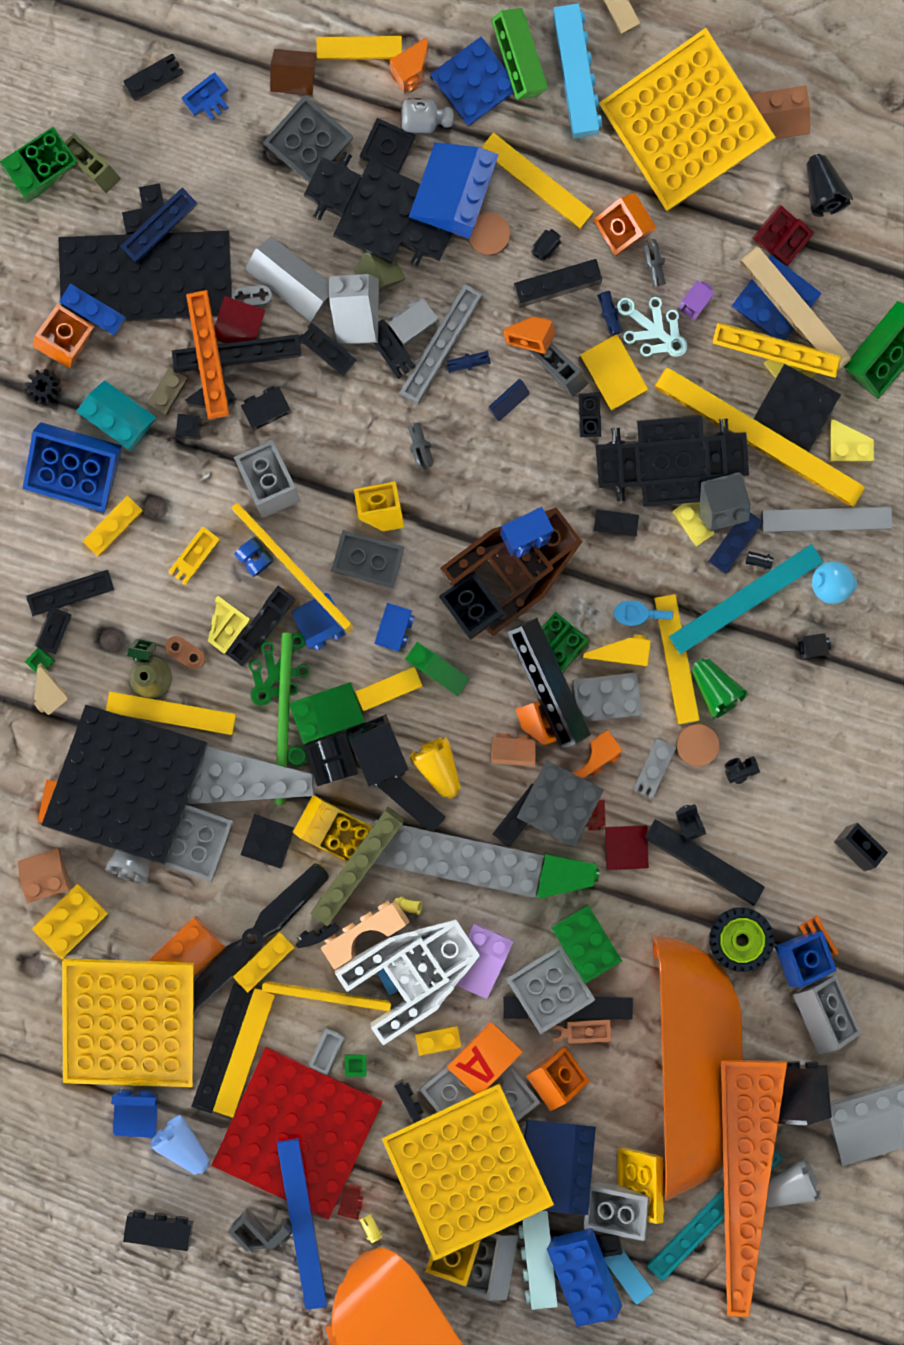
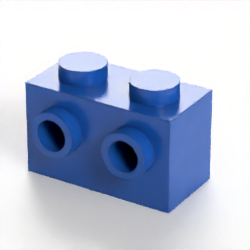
[374,603,415,652]

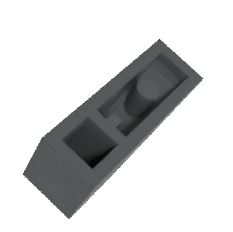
[528,342,589,397]

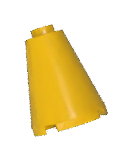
[409,737,461,799]

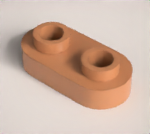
[165,636,205,669]

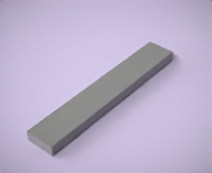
[399,284,483,405]
[762,507,892,532]

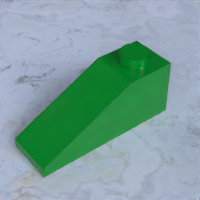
[405,642,470,696]

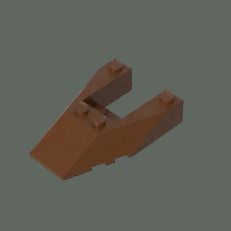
[440,507,582,638]

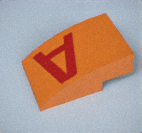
[447,1020,523,1094]

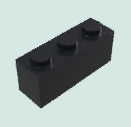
[123,1209,194,1251]

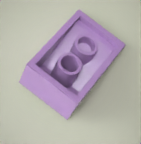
[456,922,513,999]

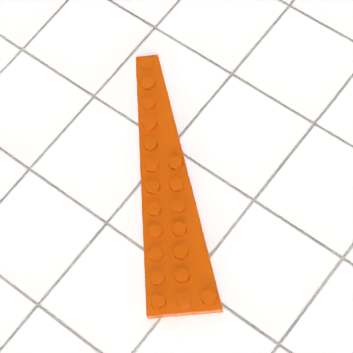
[721,1059,788,1317]

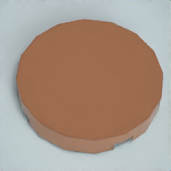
[469,212,510,256]
[676,724,720,767]

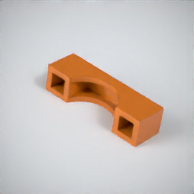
[571,730,622,779]

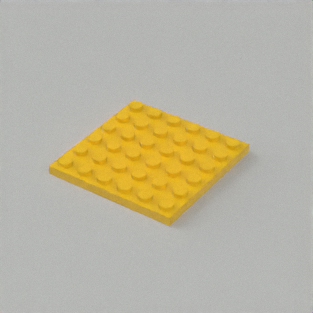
[599,28,776,211]
[62,958,194,1087]
[382,1084,554,1261]

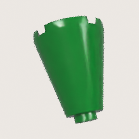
[692,658,748,719]

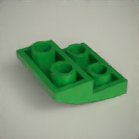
[542,612,590,673]

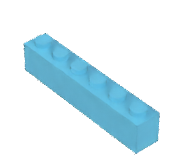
[553,3,602,139]

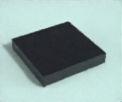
[359,118,416,173]

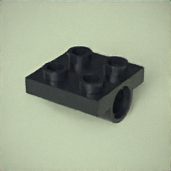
[305,733,359,786]

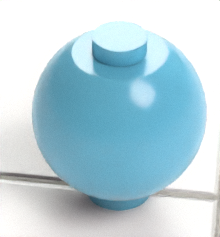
[812,561,857,604]

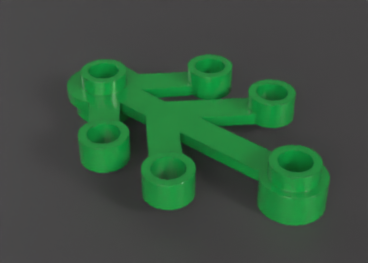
[249,632,310,706]

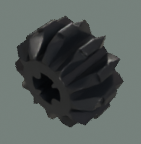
[25,369,62,406]

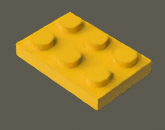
[32,883,109,959]

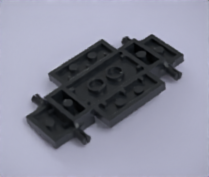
[304,152,453,267]
[595,415,749,507]

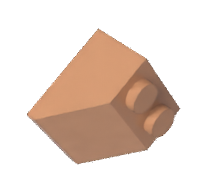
[18,848,72,903]

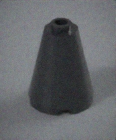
[806,154,853,217]

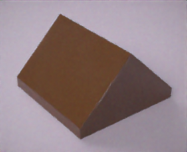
[270,49,317,96]

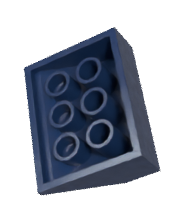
[524,1120,596,1215]

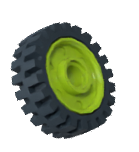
[709,907,774,972]

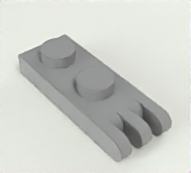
[632,738,676,800]

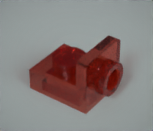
[585,799,606,831]

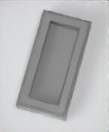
[308,1027,345,1076]

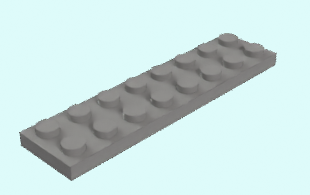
[374,819,544,898]

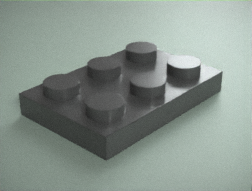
[331,530,405,588]

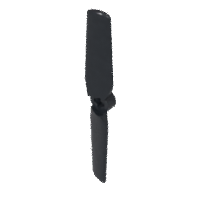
[194,863,329,1011]

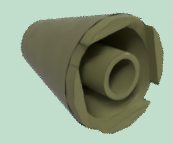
[129,656,172,699]

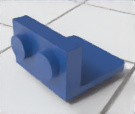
[292,593,346,651]
[111,1089,158,1138]

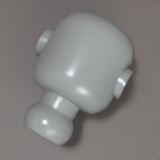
[401,98,453,133]

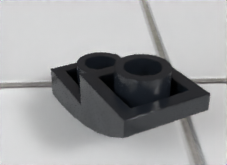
[578,392,602,437]
[295,922,340,948]

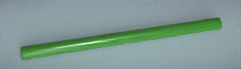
[275,632,292,805]

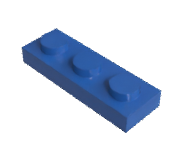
[59,284,126,336]

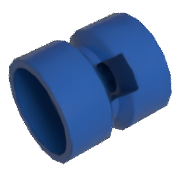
[234,537,274,577]

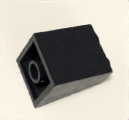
[347,714,409,786]
[778,1061,832,1125]

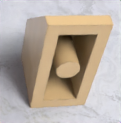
[34,663,69,715]

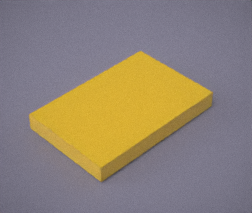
[580,334,648,411]

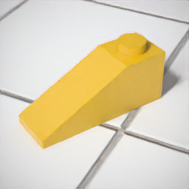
[582,634,651,667]

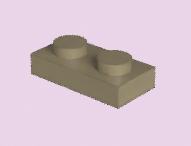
[147,367,188,415]

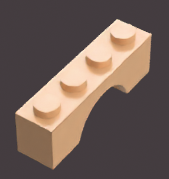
[321,900,410,970]

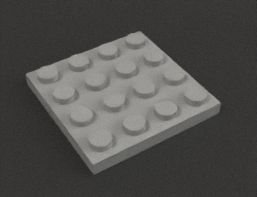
[419,1065,541,1121]

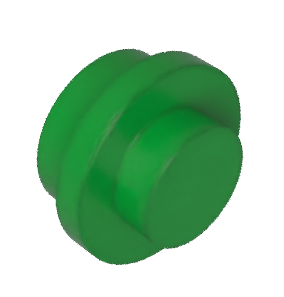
[287,745,308,767]

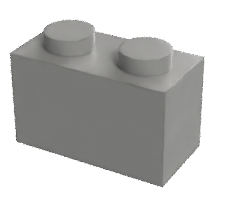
[388,298,438,347]

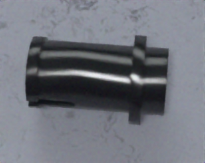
[745,551,774,571]

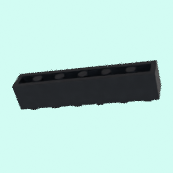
[507,618,591,749]

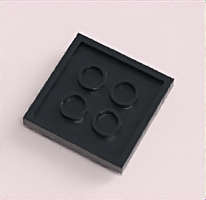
[753,364,841,451]

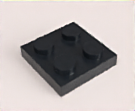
[240,814,295,869]

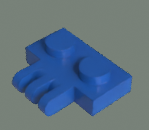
[181,72,229,121]

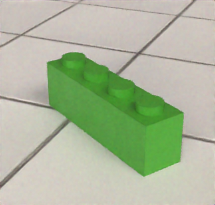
[491,8,548,100]

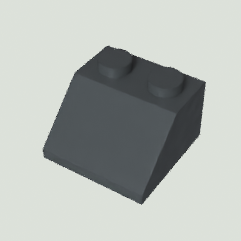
[699,472,751,531]

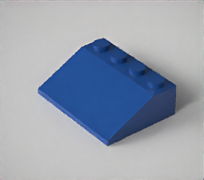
[409,142,499,239]
[22,422,122,512]

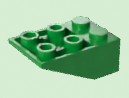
[0,126,77,203]

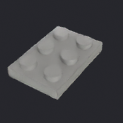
[573,672,642,722]

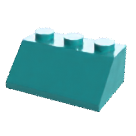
[76,380,156,452]

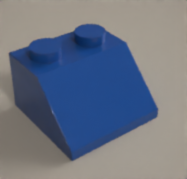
[774,931,837,988]

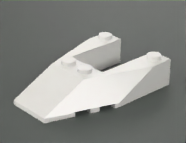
[335,919,480,1045]

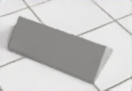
[245,236,329,322]

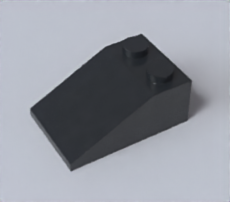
[439,571,506,640]

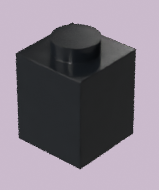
[176,414,202,440]

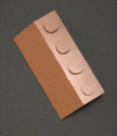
[749,85,810,139]

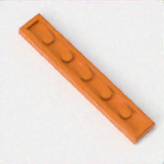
[186,290,230,420]

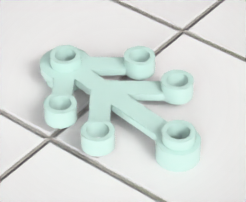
[617,297,687,357]

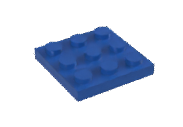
[430,36,514,127]
[731,255,821,340]

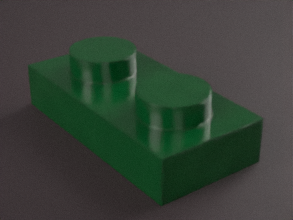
[127,639,157,662]

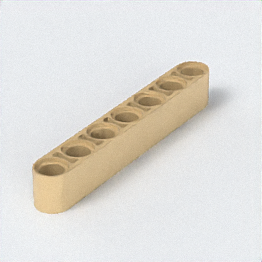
[740,247,851,371]

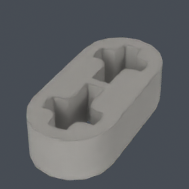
[232,285,273,307]

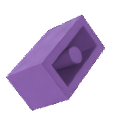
[678,280,714,321]

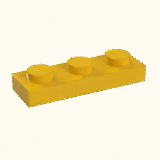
[82,496,143,557]
[233,932,295,993]

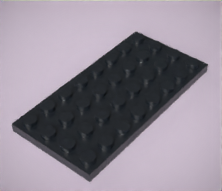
[58,230,232,323]

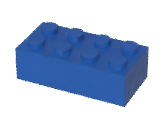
[500,507,554,558]
[547,1228,622,1327]

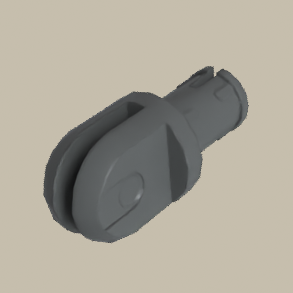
[644,239,666,287]
[408,423,433,470]

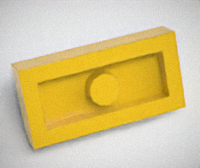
[415,1026,462,1056]

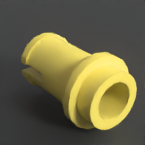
[395,896,422,915]
[359,1213,382,1243]

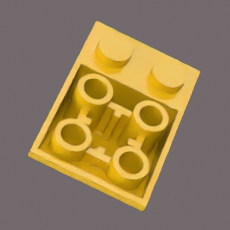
[293,796,372,862]

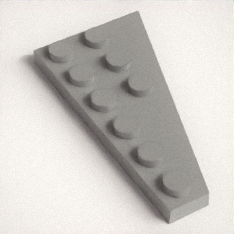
[187,746,315,804]

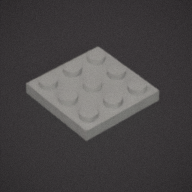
[159,804,233,882]
[506,945,595,1035]

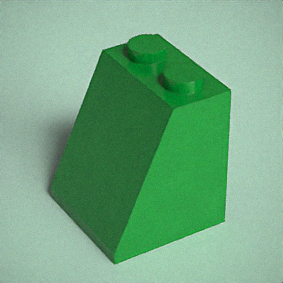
[536,852,600,898]

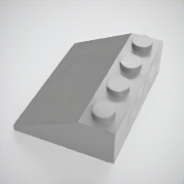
[828,1079,904,1166]

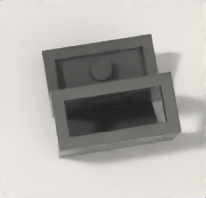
[228,1208,292,1251]

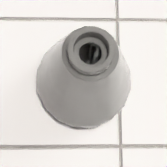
[105,850,150,884]

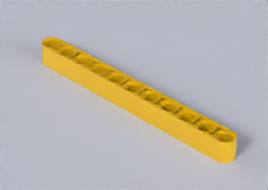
[654,368,865,507]

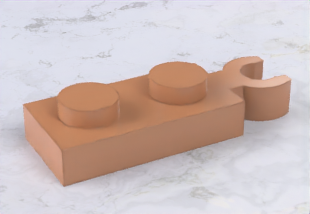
[552,1019,611,1044]

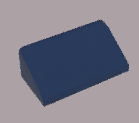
[488,379,529,421]

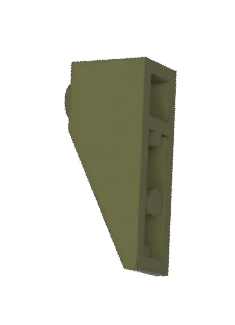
[64,133,121,193]

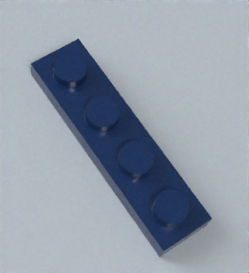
[120,187,198,263]

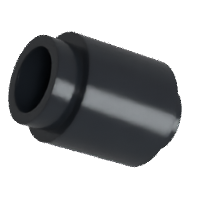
[531,229,562,262]

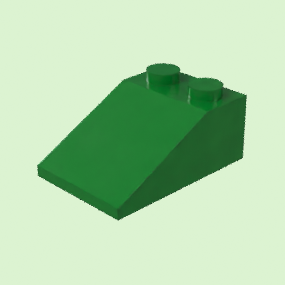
[289,682,365,744]

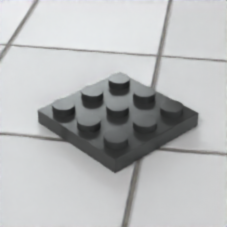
[263,95,354,184]
[517,760,604,847]

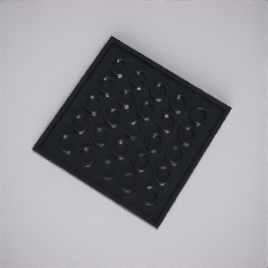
[41,705,208,865]

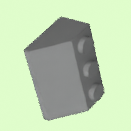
[793,975,861,1055]
[459,1230,518,1301]

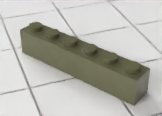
[310,807,405,926]

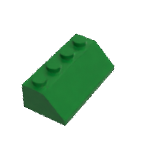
[844,301,904,399]

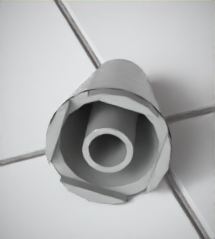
[766,1158,822,1207]

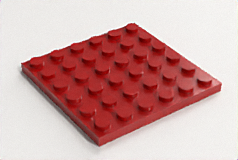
[211,1047,383,1220]

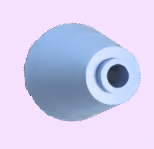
[150,1115,209,1175]

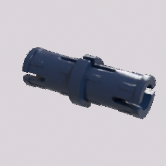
[597,291,623,336]
[446,350,491,373]

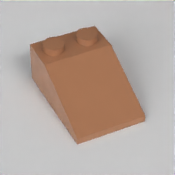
[490,733,536,766]

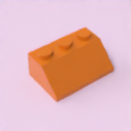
[148,916,225,976]

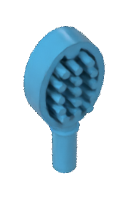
[613,601,673,626]

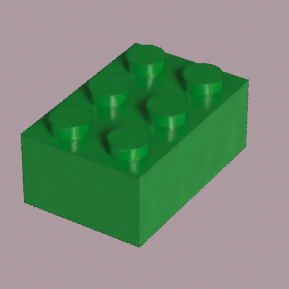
[551,904,622,984]

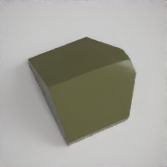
[354,252,405,292]

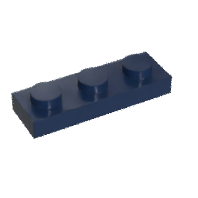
[708,513,763,574]

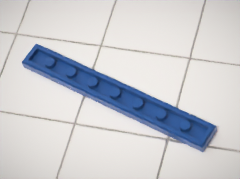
[277,1138,328,1310]

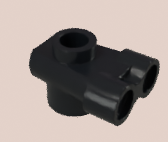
[725,756,760,784]

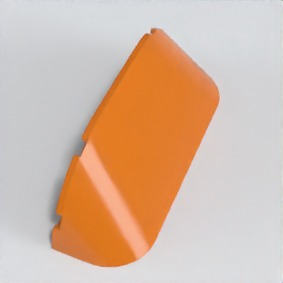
[653,936,743,1202]
[332,1248,463,1345]

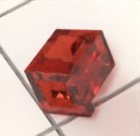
[337,1184,364,1220]

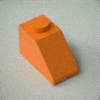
[503,316,555,354]

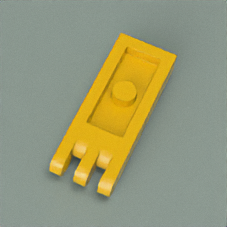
[168,526,220,585]

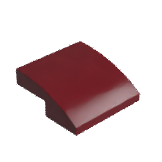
[752,205,814,266]
[215,296,265,343]
[605,825,649,870]

